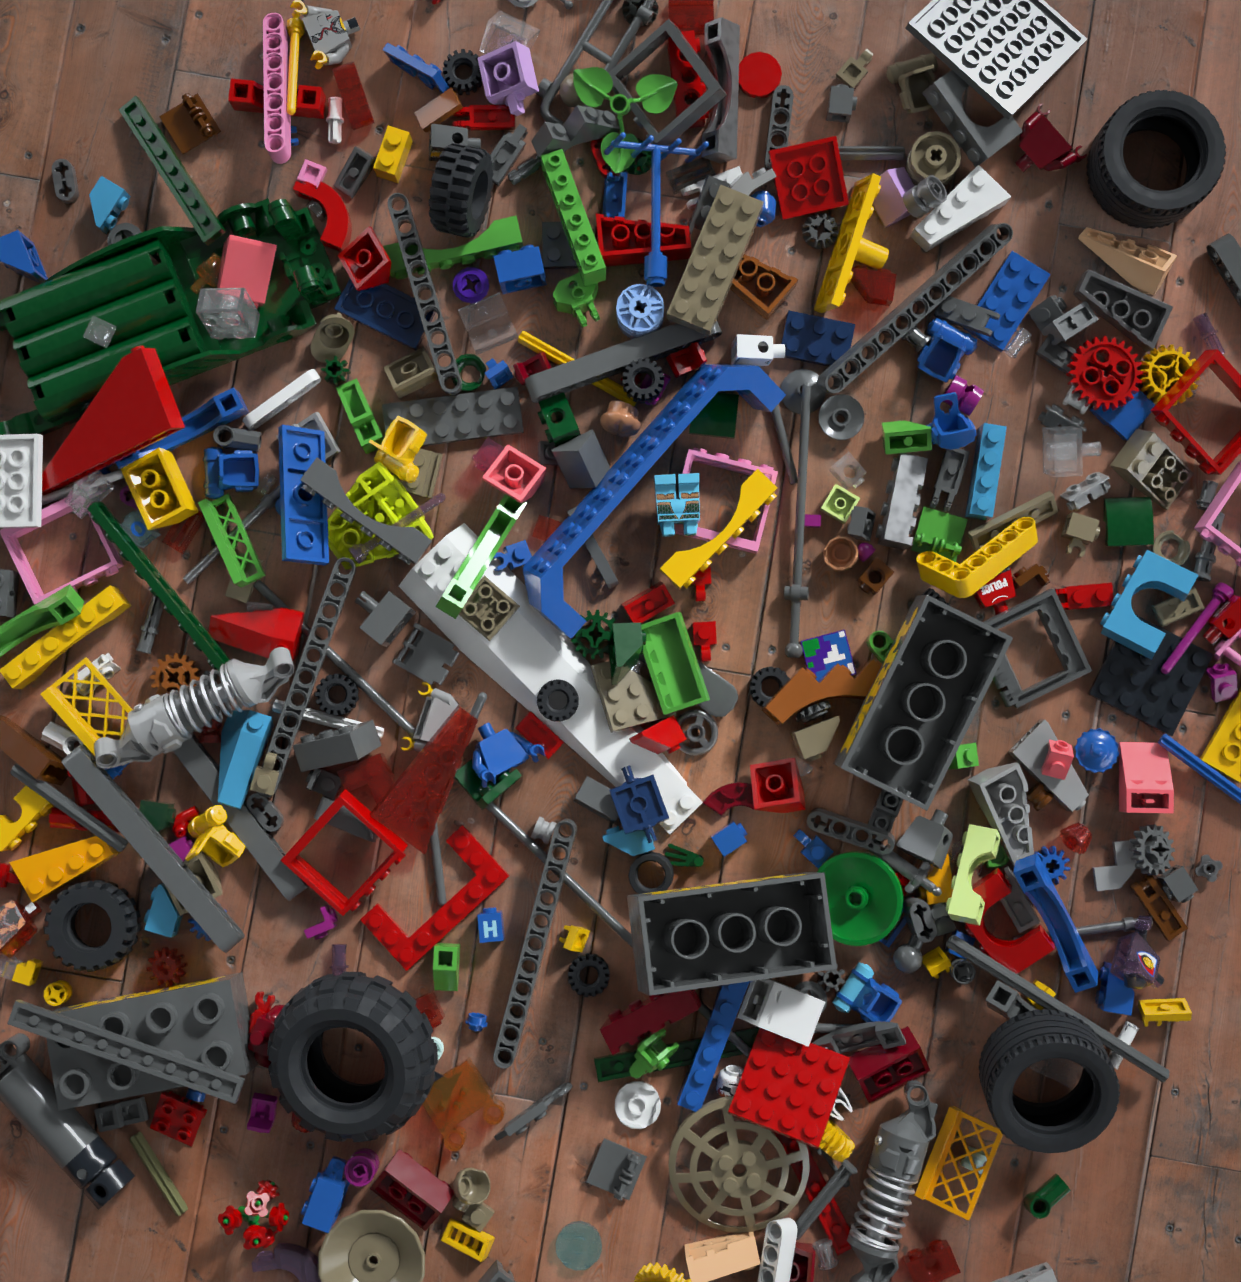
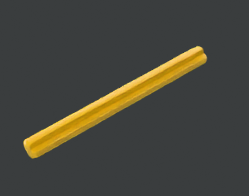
[518,331,638,406]

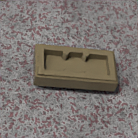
[225,553,263,604]
[1151,588,1205,627]

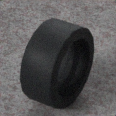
[628,852,674,894]

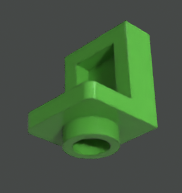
[948,743,979,769]

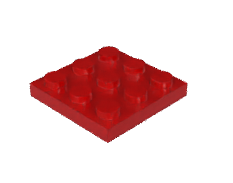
[768,136,849,220]

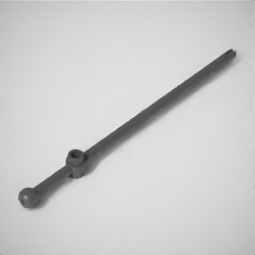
[784,383,811,658]

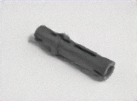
[136,595,164,654]

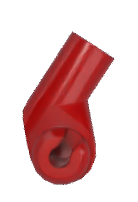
[173,805,200,838]

